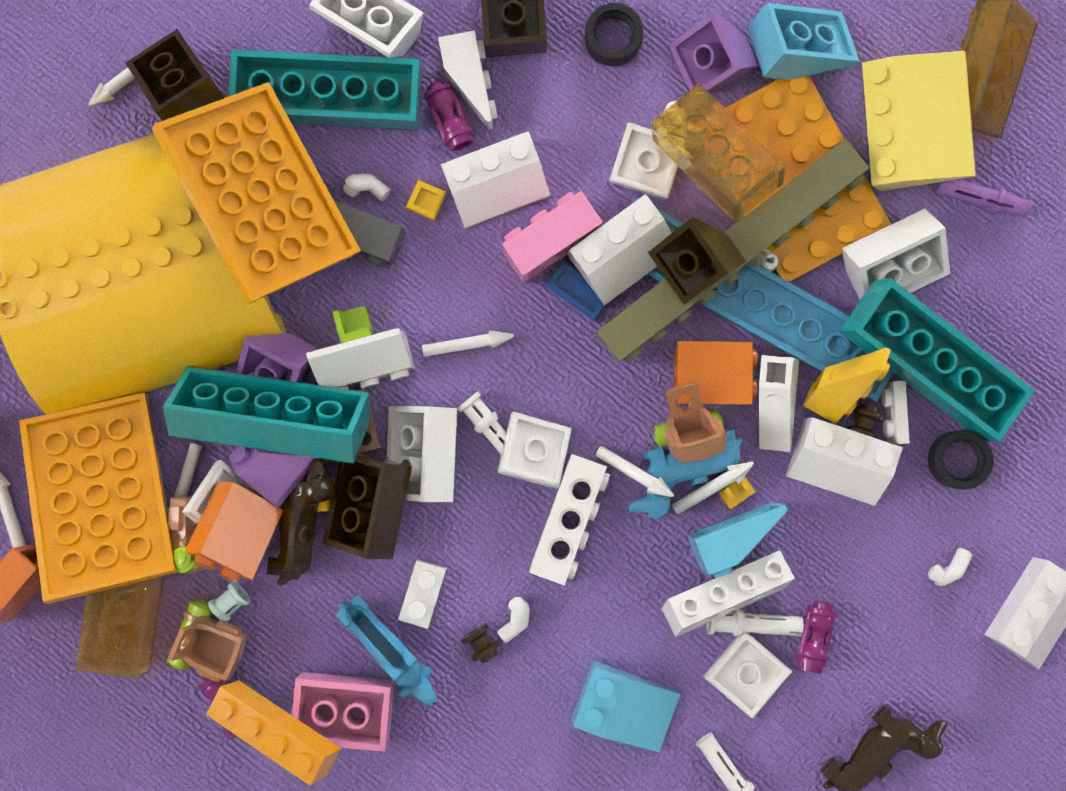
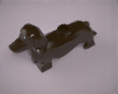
[266,458,336,586]
[820,705,947,791]

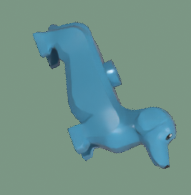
[627,429,743,519]
[335,594,437,706]

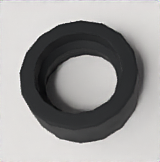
[585,3,643,66]
[928,430,994,490]

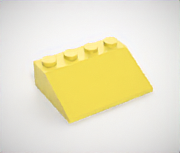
[862,51,976,191]

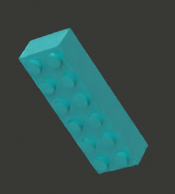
[229,50,422,130]
[839,278,1035,442]
[163,367,370,463]

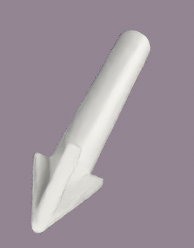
[88,68,135,106]
[422,330,514,357]
[167,443,202,518]
[596,446,674,497]
[672,462,754,514]
[0,472,26,548]

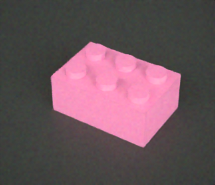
[502,191,603,283]
[292,672,395,752]

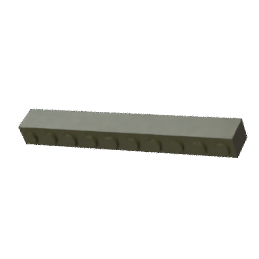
[595,139,869,363]

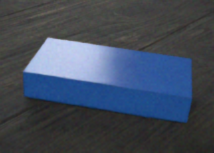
[545,260,608,322]

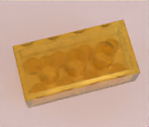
[651,84,785,223]
[75,576,164,679]

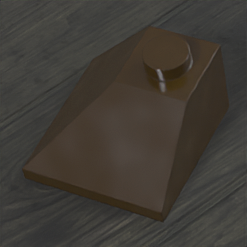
[648,217,746,304]

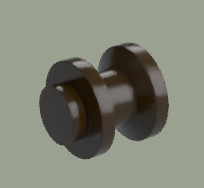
[846,403,884,439]
[460,623,500,664]

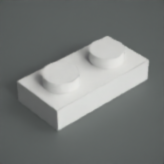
[881,381,910,444]
[398,559,447,629]

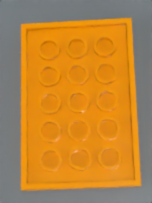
[696,75,892,282]
[152,82,361,305]
[19,392,178,604]

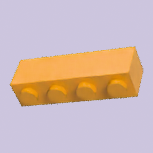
[206,680,341,786]

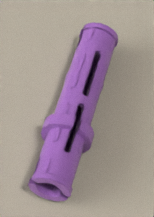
[935,179,1033,218]

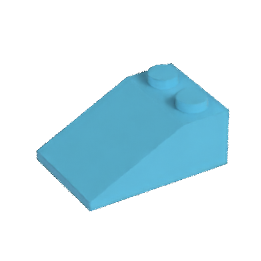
[747,3,860,80]
[687,502,787,578]
[572,660,680,752]

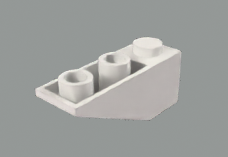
[438,30,497,130]
[759,355,799,452]

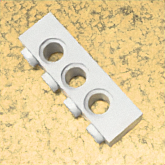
[529,454,610,585]
[662,550,795,637]

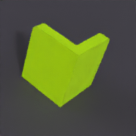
[332,306,374,343]

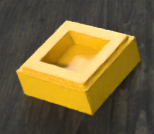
[406,180,447,222]

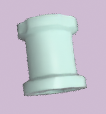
[208,582,251,622]

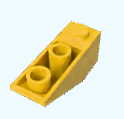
[803,347,891,424]

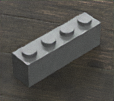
[334,200,405,267]

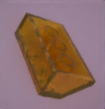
[961,0,1037,138]

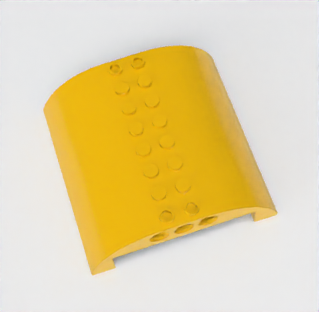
[0,133,287,414]

